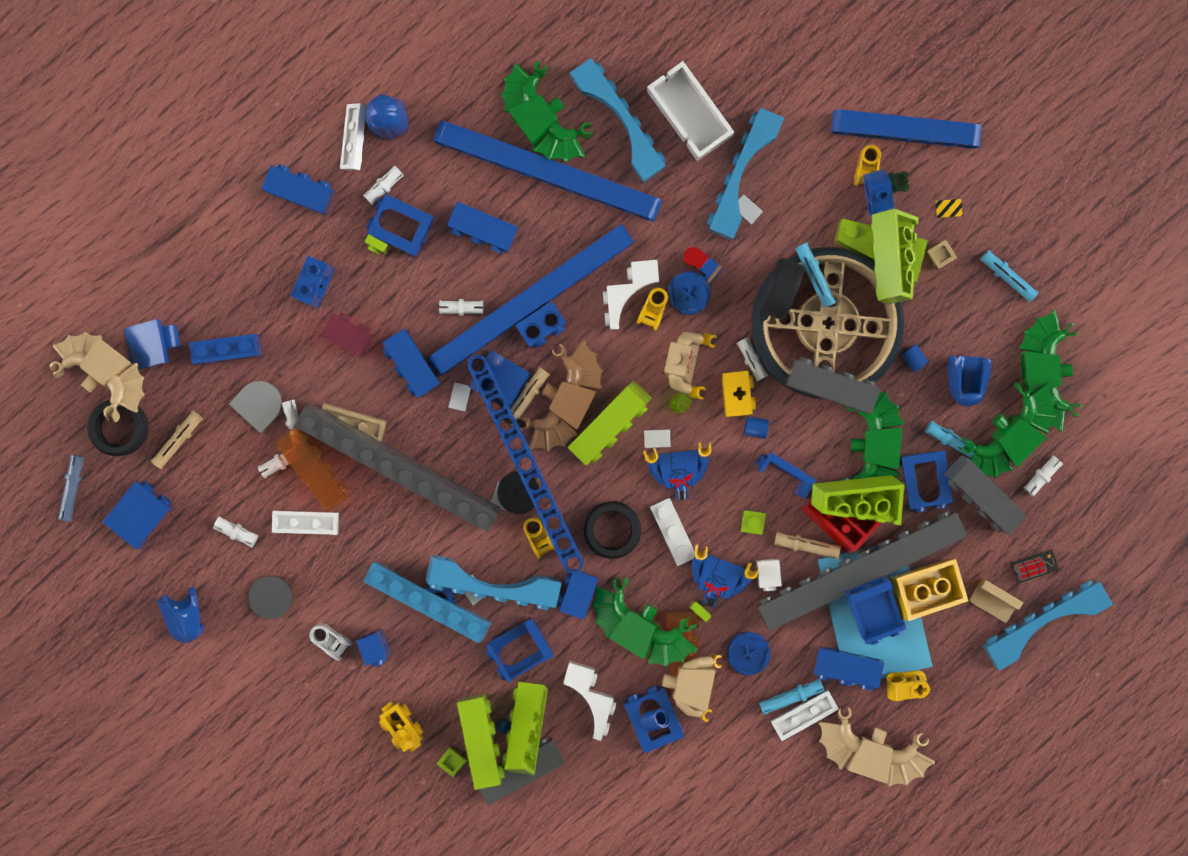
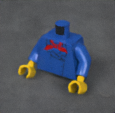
[643,442,712,500]
[691,545,759,608]

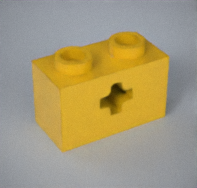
[721,371,756,417]

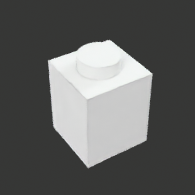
[755,558,781,591]

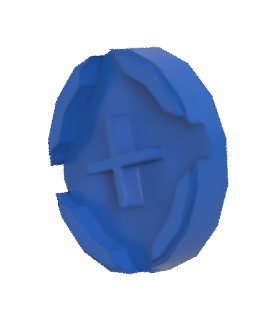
[668,271,711,315]
[727,631,771,675]

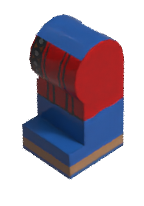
[683,247,723,285]

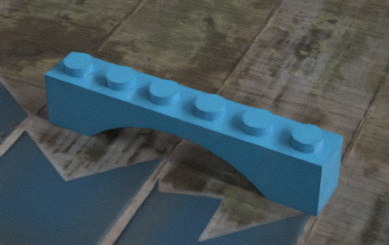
[570,58,666,184]
[707,108,784,241]
[425,554,561,610]
[363,562,492,643]
[982,579,1113,670]

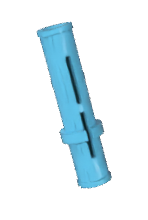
[795,242,837,308]
[980,250,1039,302]
[925,421,974,458]
[759,679,825,715]

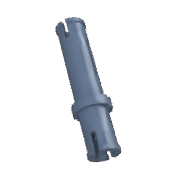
[58,455,85,521]

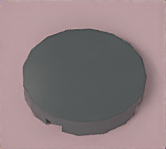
[249,576,293,619]

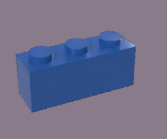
[261,164,335,215]
[447,202,519,254]
[382,329,441,398]
[189,334,262,365]
[813,646,885,691]

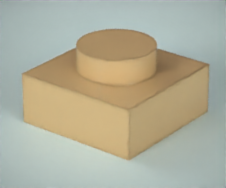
[926,239,957,270]

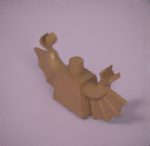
[518,340,603,452]

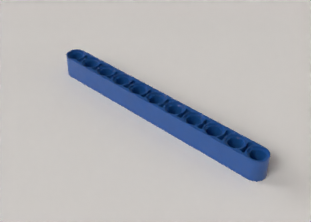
[433,120,662,222]
[427,224,634,376]
[468,355,584,574]

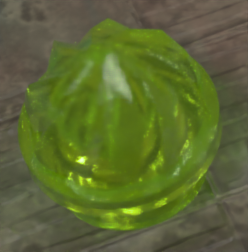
[671,391,693,413]

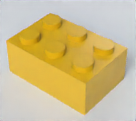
[888,559,968,621]

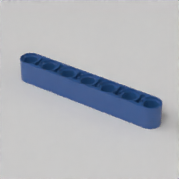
[831,109,982,149]

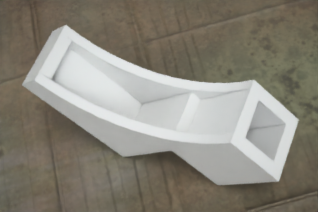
[603,260,659,331]
[563,661,616,741]

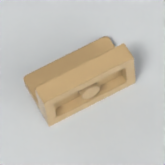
[969,578,1023,623]

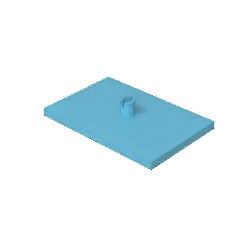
[817,545,933,686]

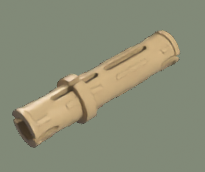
[503,367,550,427]
[151,410,203,469]
[774,532,841,559]

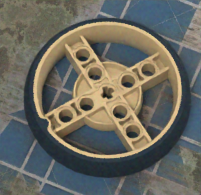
[751,247,904,400]

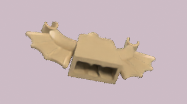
[50,332,145,422]
[819,707,935,787]

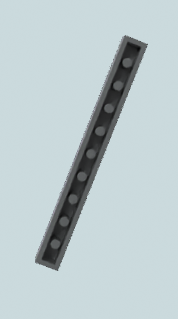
[295,402,501,532]
[757,510,968,631]

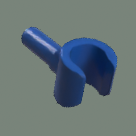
[496,718,512,734]

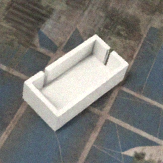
[647,61,734,162]

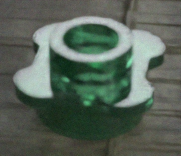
[888,171,910,194]

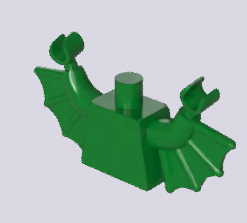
[501,61,593,163]
[1019,310,1083,432]
[957,379,1056,478]
[838,392,904,481]
[592,576,697,667]

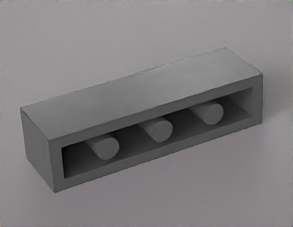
[785,357,880,414]
[944,455,1027,535]
[479,737,565,805]

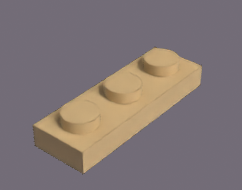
[322,403,387,442]

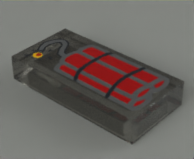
[1010,549,1059,584]

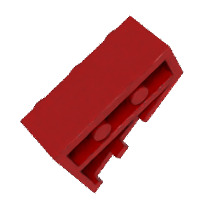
[801,498,881,554]

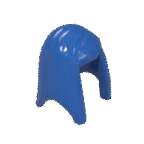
[365,94,408,140]
[947,355,991,407]
[157,587,205,643]

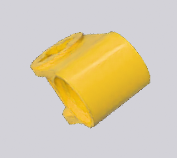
[854,145,881,186]
[637,288,668,331]
[524,516,556,559]
[886,670,930,701]

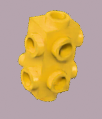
[379,701,424,752]

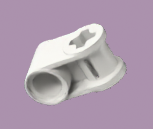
[310,623,353,661]

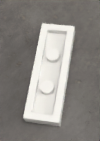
[340,103,367,171]
[650,498,695,566]
[272,511,339,535]
[771,689,839,741]

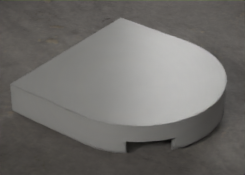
[229,381,282,434]

